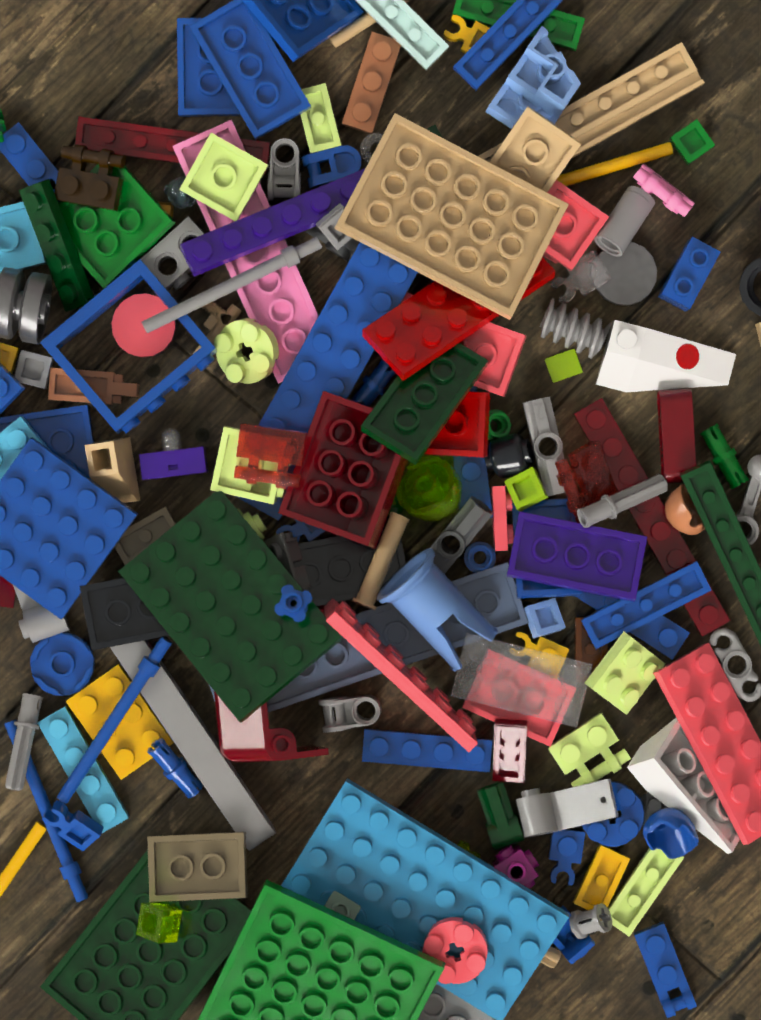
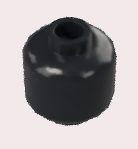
[484,433,534,479]

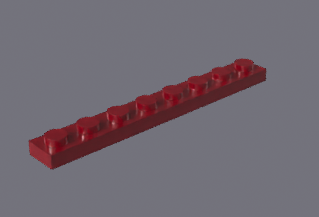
[573,398,730,637]

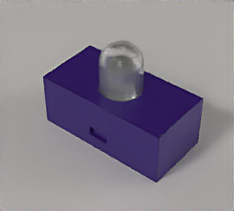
[139,428,209,480]

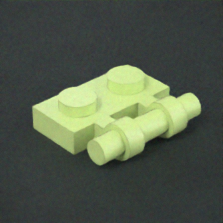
[547,712,631,787]

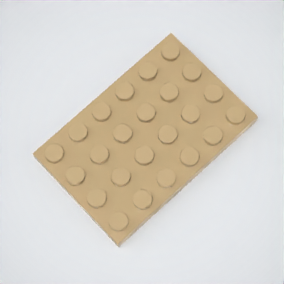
[335,113,569,320]

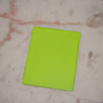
[545,349,583,383]

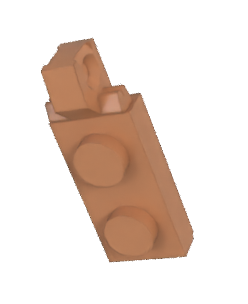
[48,368,140,405]

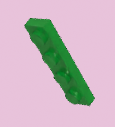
[452,0,585,51]

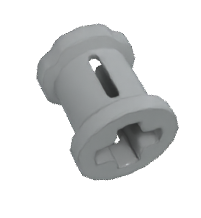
[569,903,612,939]

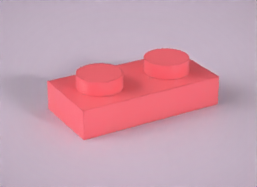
[491,486,514,551]

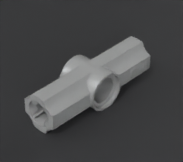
[522,396,572,496]

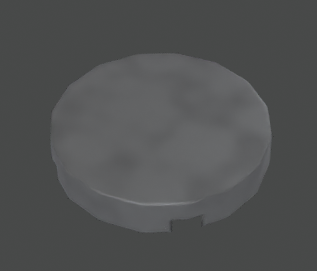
[592,242,657,306]

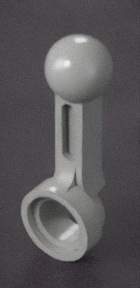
[736,455,761,545]

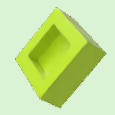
[504,467,549,512]

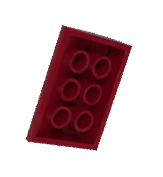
[278,391,408,549]

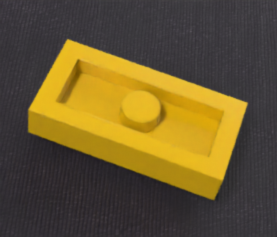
[573,844,630,910]

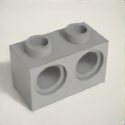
[141,216,204,291]

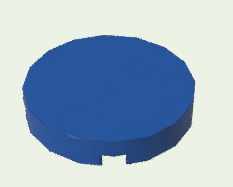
[30,632,95,696]

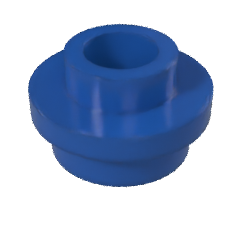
[464,541,496,573]

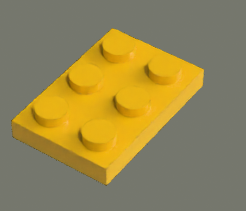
[66,664,174,780]

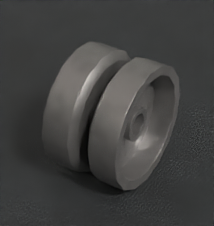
[0,267,52,344]

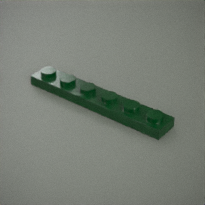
[680,460,761,646]

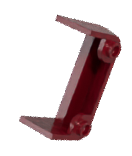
[214,691,329,762]

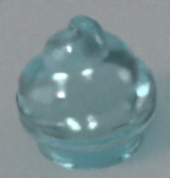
[164,176,196,209]

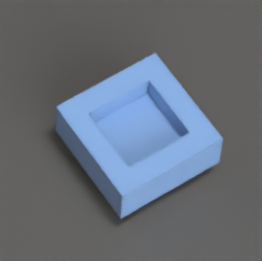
[524,598,566,639]

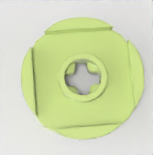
[214,318,279,384]

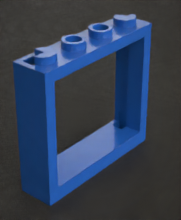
[40,259,217,434]

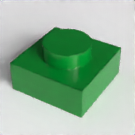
[669,119,715,165]

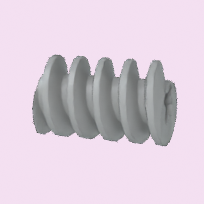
[540,298,611,359]

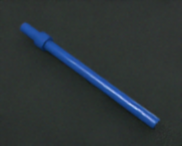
[56,637,172,804]
[4,719,89,902]

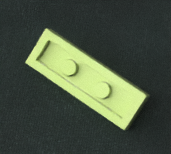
[608,848,684,936]

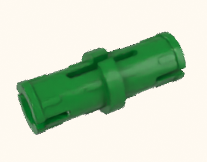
[699,423,749,489]

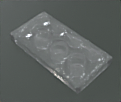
[451,632,593,727]

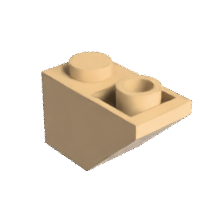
[84,437,140,503]

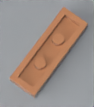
[342,32,401,135]

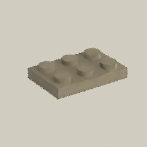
[147,832,248,902]

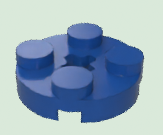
[582,781,645,847]

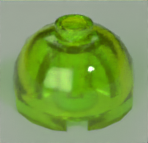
[396,455,462,522]

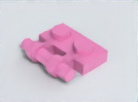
[633,163,695,217]

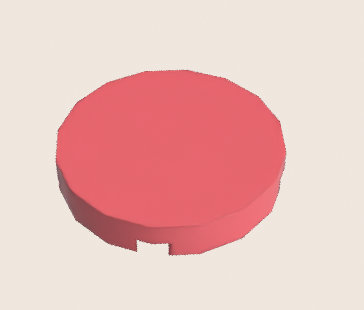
[111,293,176,358]

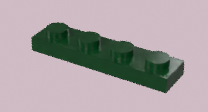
[19,179,94,312]

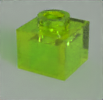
[136,902,182,943]

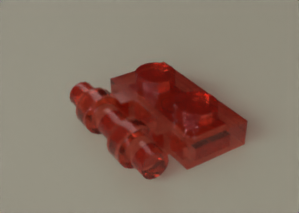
[234,423,307,489]
[555,441,618,523]

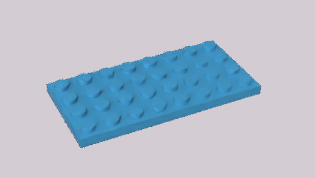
[281,778,569,1020]

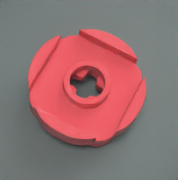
[422,917,488,984]

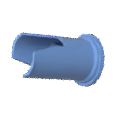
[377,548,498,672]

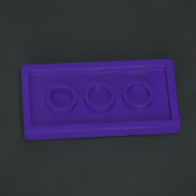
[507,511,647,602]

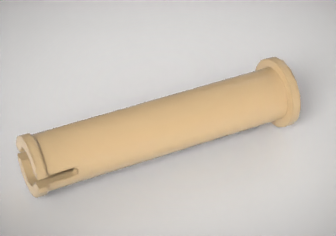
[352,512,410,610]

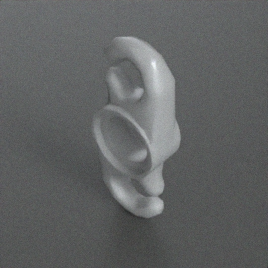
[709,628,761,702]

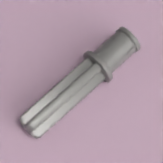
[577,474,668,528]
[5,693,43,791]

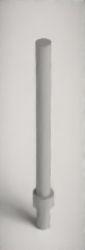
[141,237,322,333]

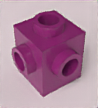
[492,844,539,889]

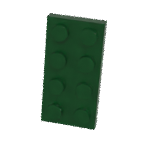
[361,343,488,465]

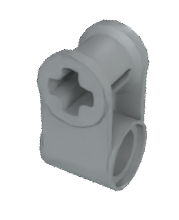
[268,138,301,201]
[318,694,382,733]

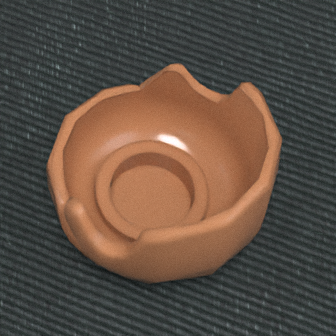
[665,484,705,535]

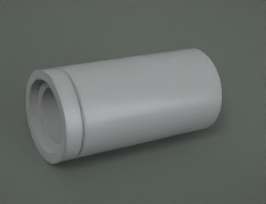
[594,186,655,257]

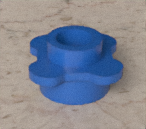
[275,585,313,622]

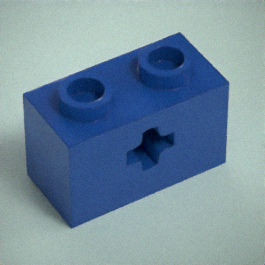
[658,236,721,312]

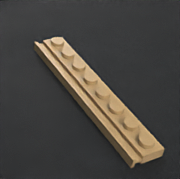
[478,42,705,162]

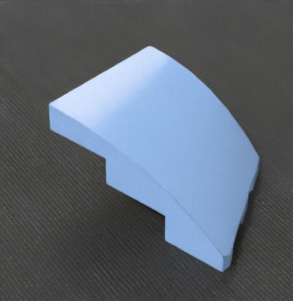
[485,26,581,129]

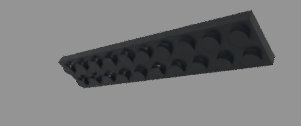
[79,527,406,651]

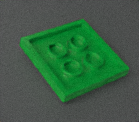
[58,164,176,289]

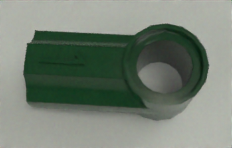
[477,782,525,851]

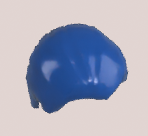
[643,808,699,859]

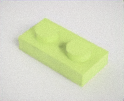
[300,83,341,154]

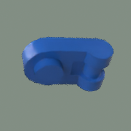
[301,145,362,189]

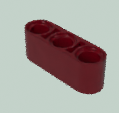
[657,389,696,483]

